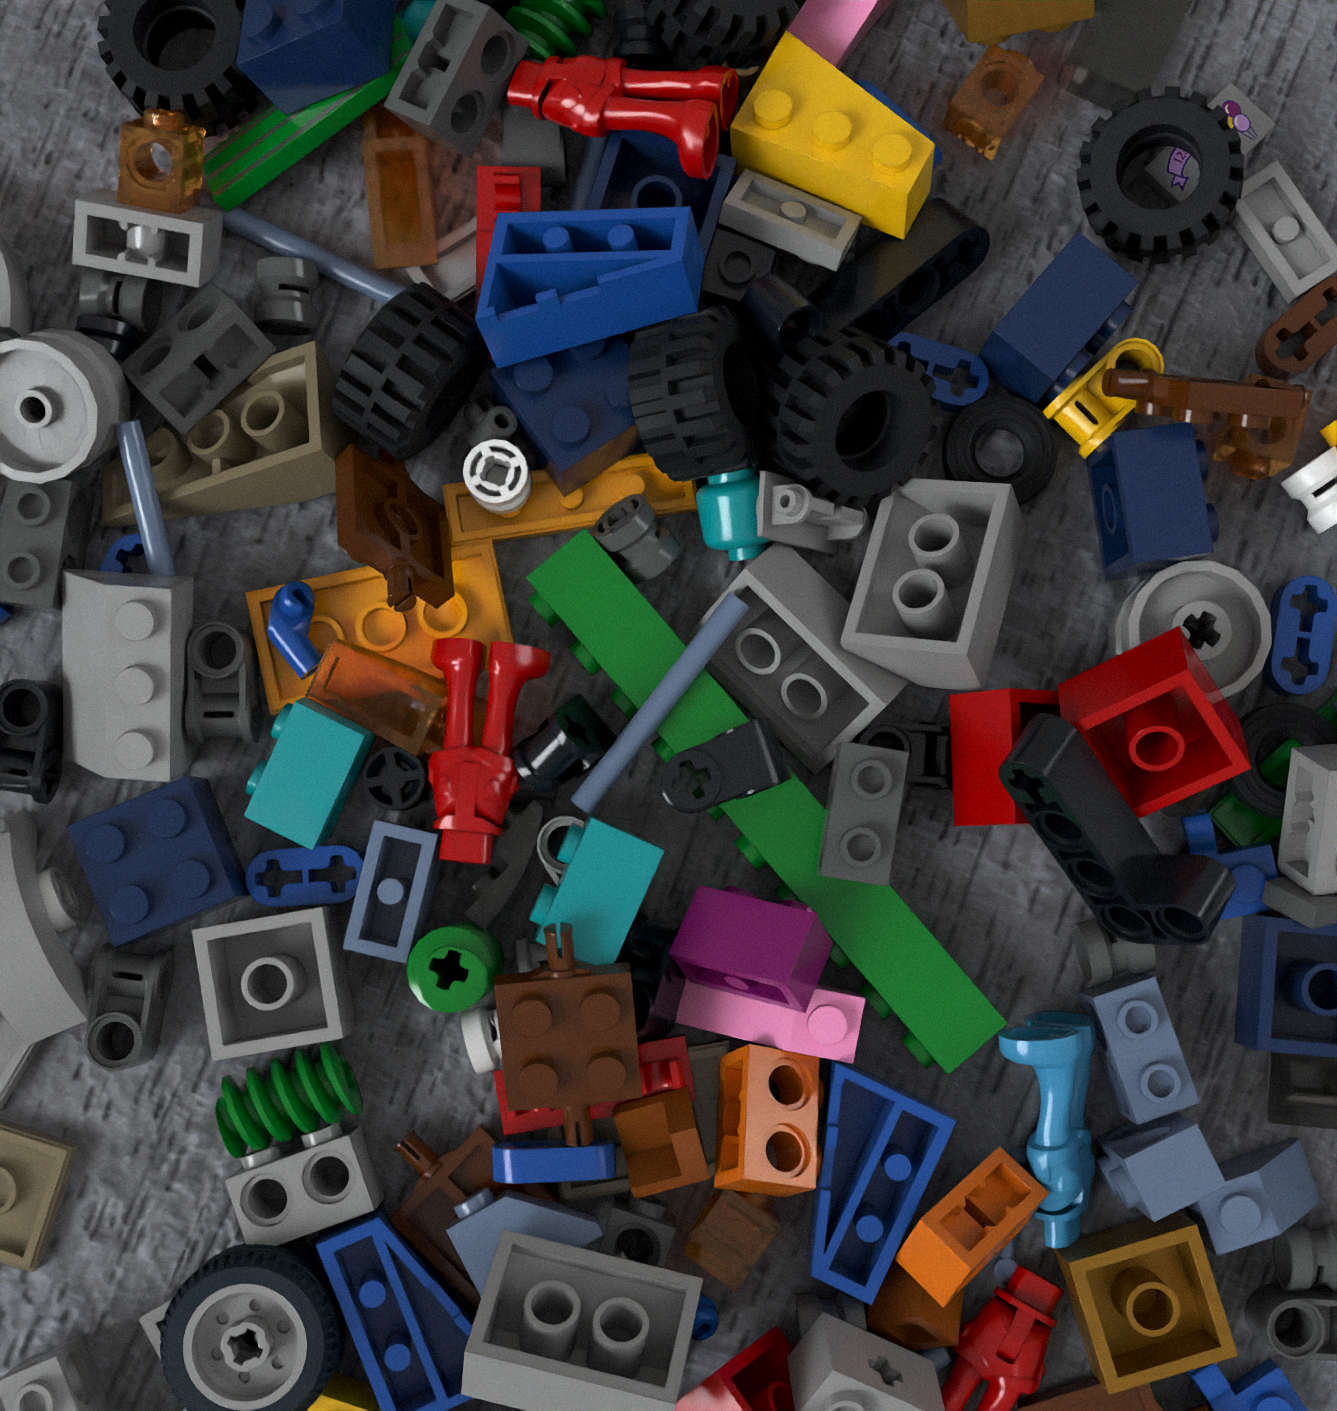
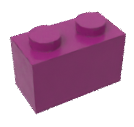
[669,885,834,1013]

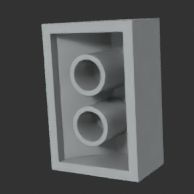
[840,478,1026,692]
[682,541,909,776]
[62,569,193,782]
[461,1229,703,1411]

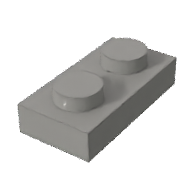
[1231,160,1337,304]
[718,168,862,271]

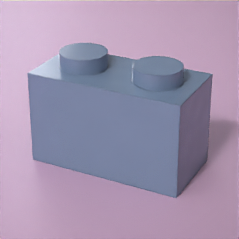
[342,820,442,964]

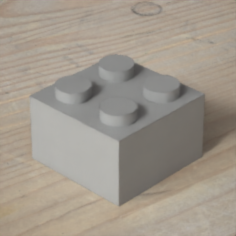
[192,904,357,1061]

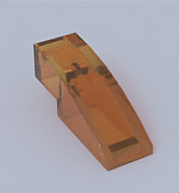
[362,95,439,271]
[305,638,521,756]

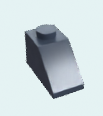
[1185,1137,1321,1256]
[446,1187,603,1297]

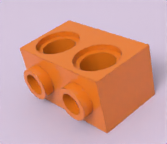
[714,1044,824,1197]
[894,1146,1049,1307]

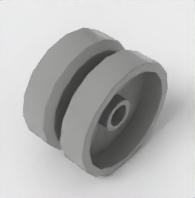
[0,328,130,484]
[1108,560,1272,698]

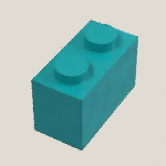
[244,693,382,851]
[529,815,665,965]

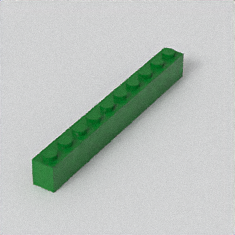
[526,528,1008,1075]

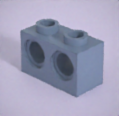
[1077,973,1200,1125]
[1095,1112,1228,1222]

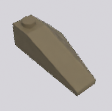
[102,340,359,528]

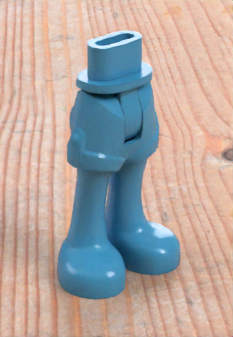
[998,1011,1096,1248]

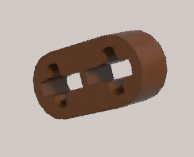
[1255,276,1337,380]

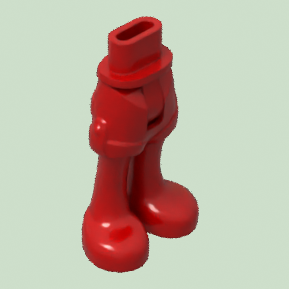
[507,54,739,180]
[428,638,551,865]
[940,1264,1064,1411]

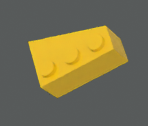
[730,30,935,240]

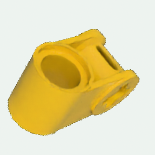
[1042,338,1164,459]

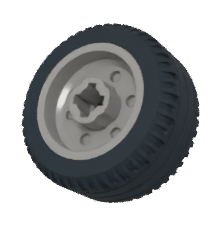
[160,1243,346,1411]

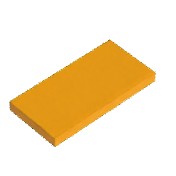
[245,539,515,717]

